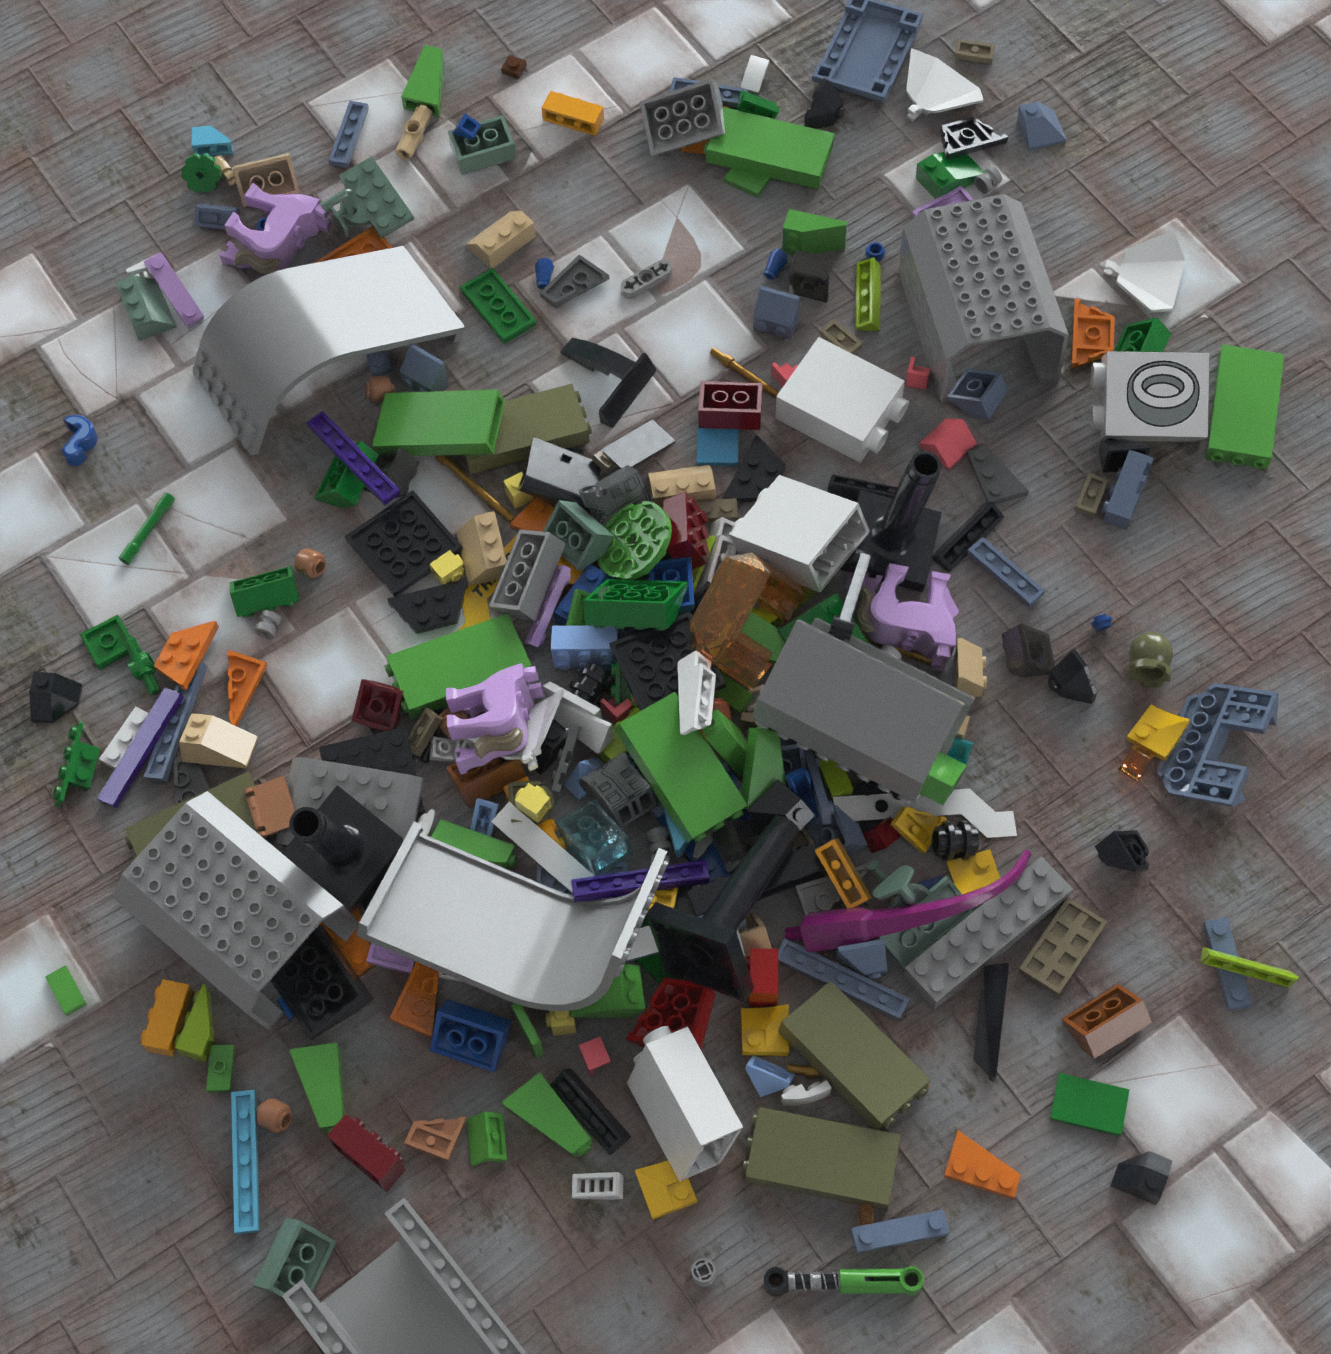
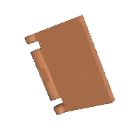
[244,776,295,838]

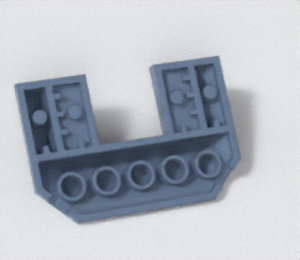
[1156,683,1279,807]

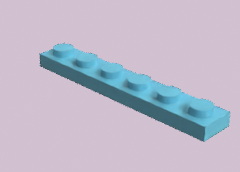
[231,1090,260,1235]

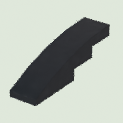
[560,337,636,381]

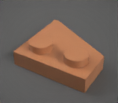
[404,1116,467,1162]

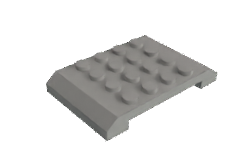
[275,757,424,847]

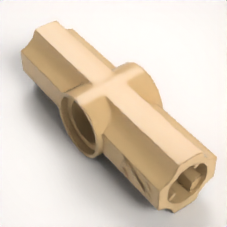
[395,105,432,160]

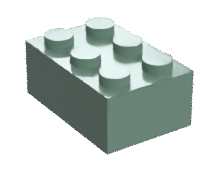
[448,115,517,175]

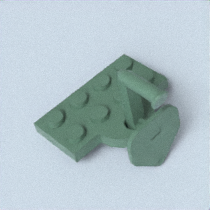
[320,156,414,239]
[866,860,975,970]

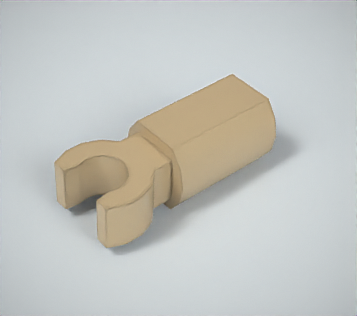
[214,155,237,187]

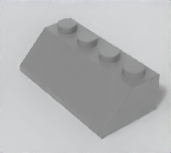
[489,530,565,621]

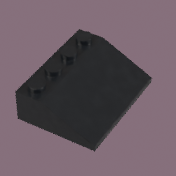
[271,924,374,1040]

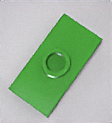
[206,1045,235,1092]

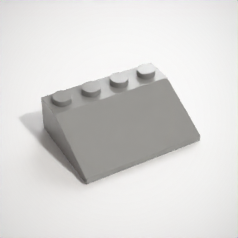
[640,79,725,157]

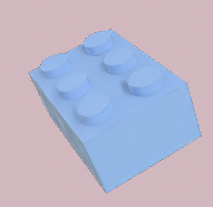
[551,626,619,670]

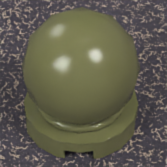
[1126,632,1173,688]

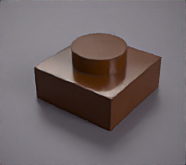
[501,55,527,79]

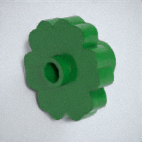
[181,153,222,193]

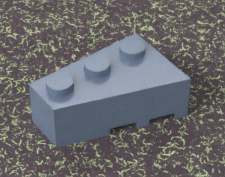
[1101,450,1154,530]

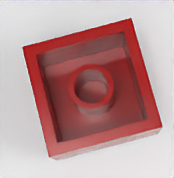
[745,948,778,1008]

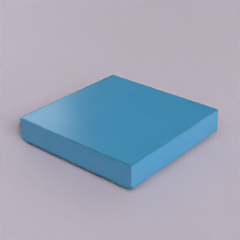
[697,427,739,466]

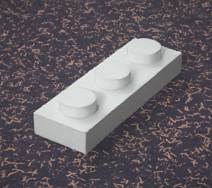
[99,706,149,770]

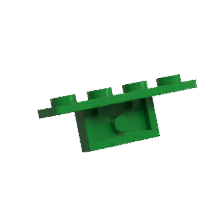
[52,721,100,807]

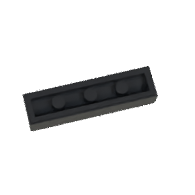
[599,353,656,428]
[827,474,897,502]
[932,501,1004,572]
[550,1068,631,1155]

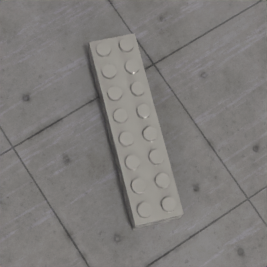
[903,856,1073,1011]

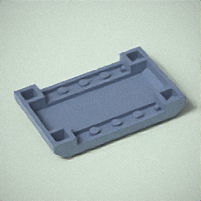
[812,0,923,102]

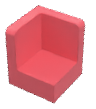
[906,357,930,390]
[771,363,798,388]
[600,698,634,724]
[579,1036,610,1076]

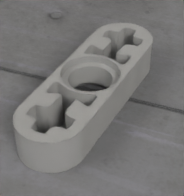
[621,260,672,299]

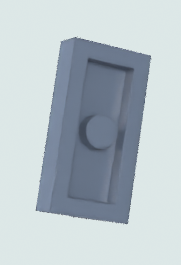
[195,203,240,230]

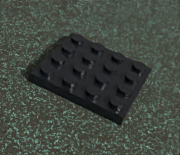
[345,490,462,597]
[609,612,726,711]
[319,727,425,815]

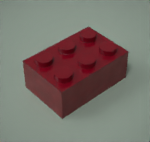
[698,381,762,430]
[663,492,709,570]
[326,1114,405,1192]

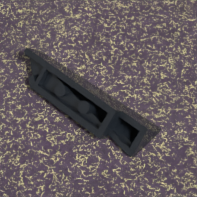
[973,963,1009,1082]

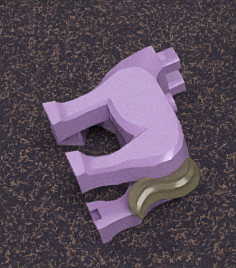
[219,183,333,274]
[854,563,959,671]
[446,663,544,774]

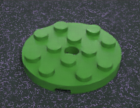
[597,501,672,580]

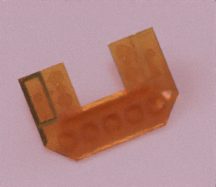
[689,552,806,690]

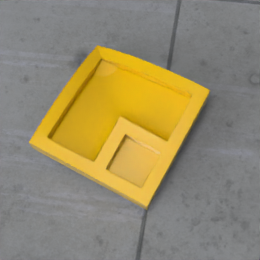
[1127,704,1190,762]
[947,849,1000,894]
[740,1004,789,1056]
[635,1160,697,1220]

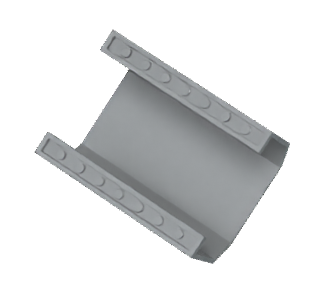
[898,194,1069,403]
[752,618,975,804]
[113,791,359,1030]
[282,1198,527,1354]

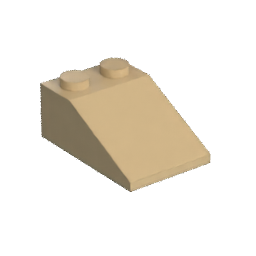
[179,713,258,768]

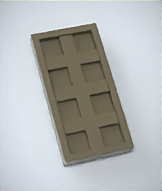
[1019,897,1107,996]

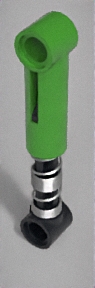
[764,1266,924,1297]

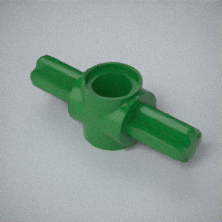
[124,637,161,695]

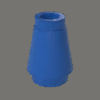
[764,249,788,280]
[535,258,554,289]

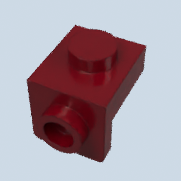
[863,816,902,853]

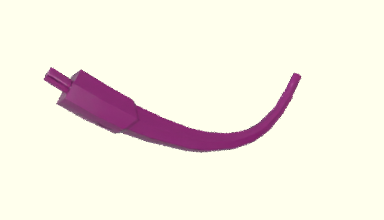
[784,850,1031,952]

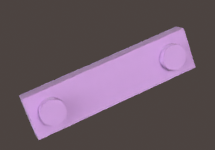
[144,252,204,328]
[524,565,571,648]

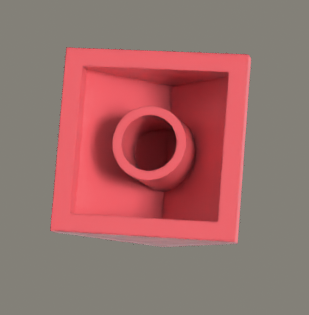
[918,418,977,470]

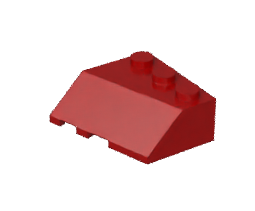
[626,978,715,1050]

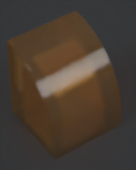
[1118,744,1155,781]

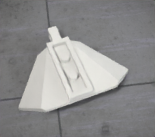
[906,48,983,122]
[1103,230,1186,312]
[467,689,564,771]

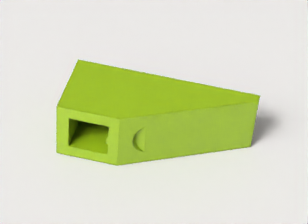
[175,984,215,1063]

